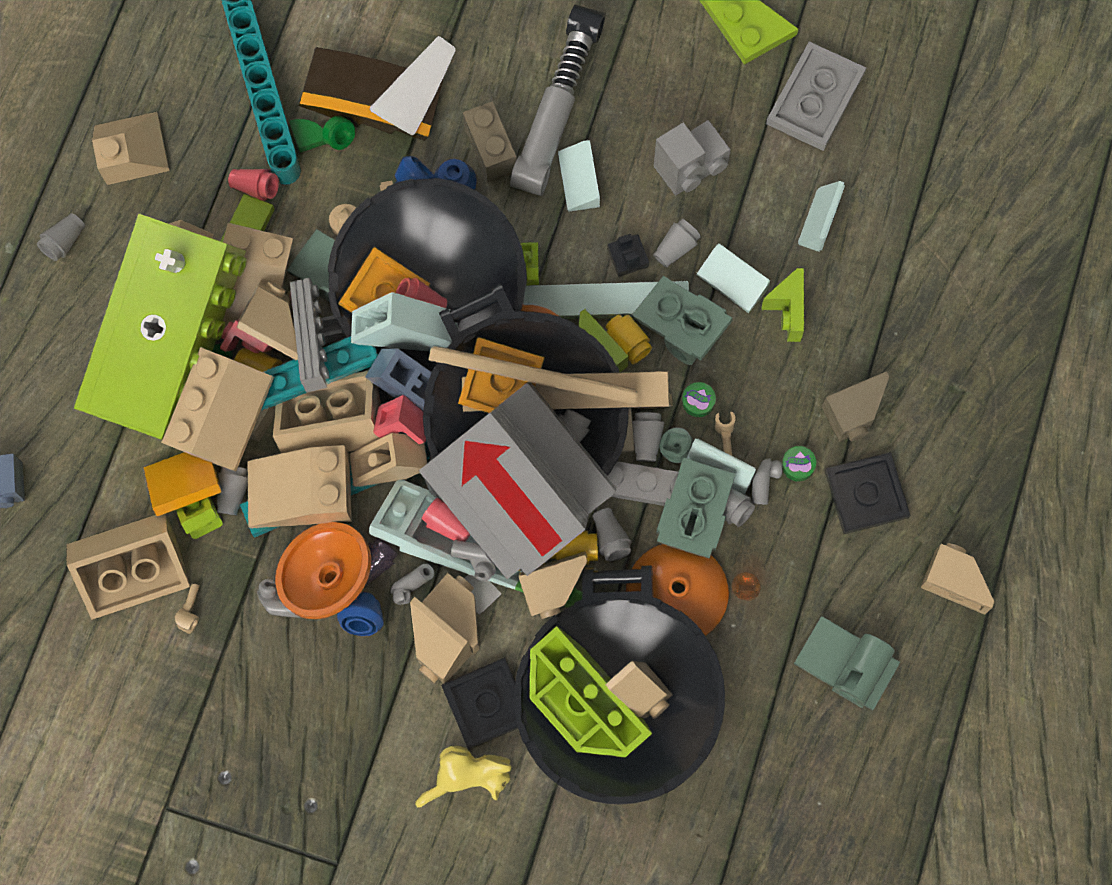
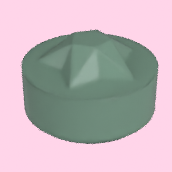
[659,428,694,463]

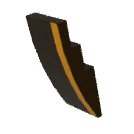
[298,47,443,141]

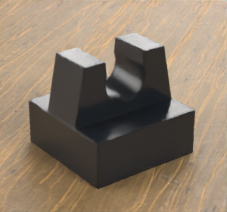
[607,234,649,277]

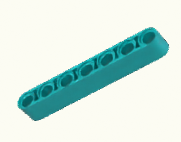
[221,0,301,185]

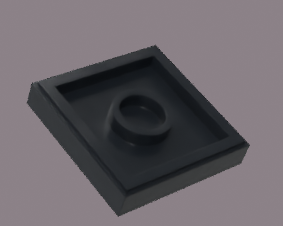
[825,452,911,534]
[441,657,518,750]

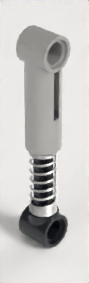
[510,4,606,196]

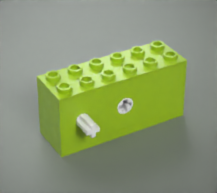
[74,214,247,440]

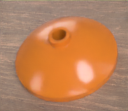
[275,522,371,619]
[626,544,729,636]

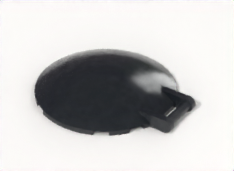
[328,178,527,402]
[423,283,629,476]
[514,565,725,805]

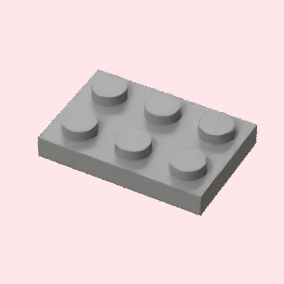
[766,42,866,151]

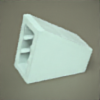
[351,292,458,352]

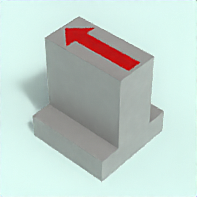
[419,382,616,579]

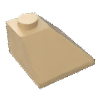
[92,112,170,185]
[237,281,298,360]
[410,597,472,683]

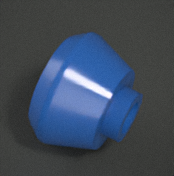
[394,156,434,184]
[434,159,477,190]
[337,592,384,636]

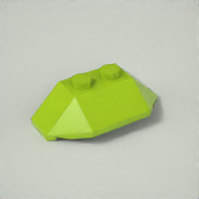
[530,626,652,757]

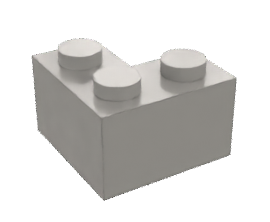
[654,120,731,196]

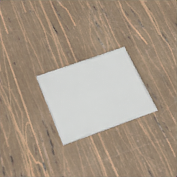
[464,574,501,615]

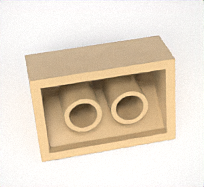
[161,347,274,471]
[273,371,381,454]
[67,514,190,620]

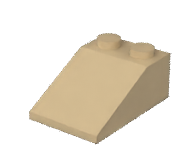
[223,223,293,327]
[247,445,352,528]

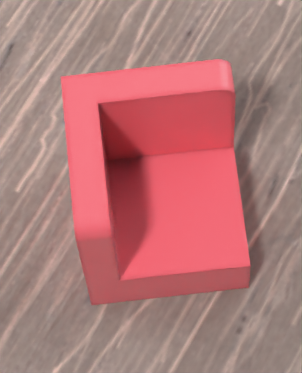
[373,395,426,445]

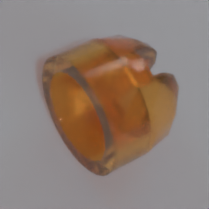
[732,572,761,601]

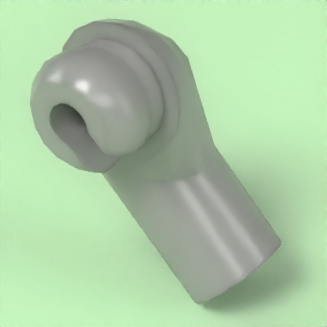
[751,458,782,505]
[451,540,496,581]
[391,564,434,605]
[257,579,301,618]

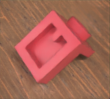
[220,319,273,353]

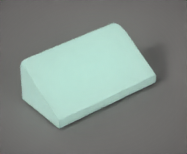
[558,140,600,212]
[798,181,845,252]
[697,243,770,313]
[687,438,756,495]

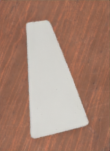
[370,36,455,135]

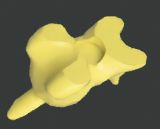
[415,746,511,808]

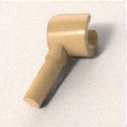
[715,412,735,456]
[175,584,200,634]

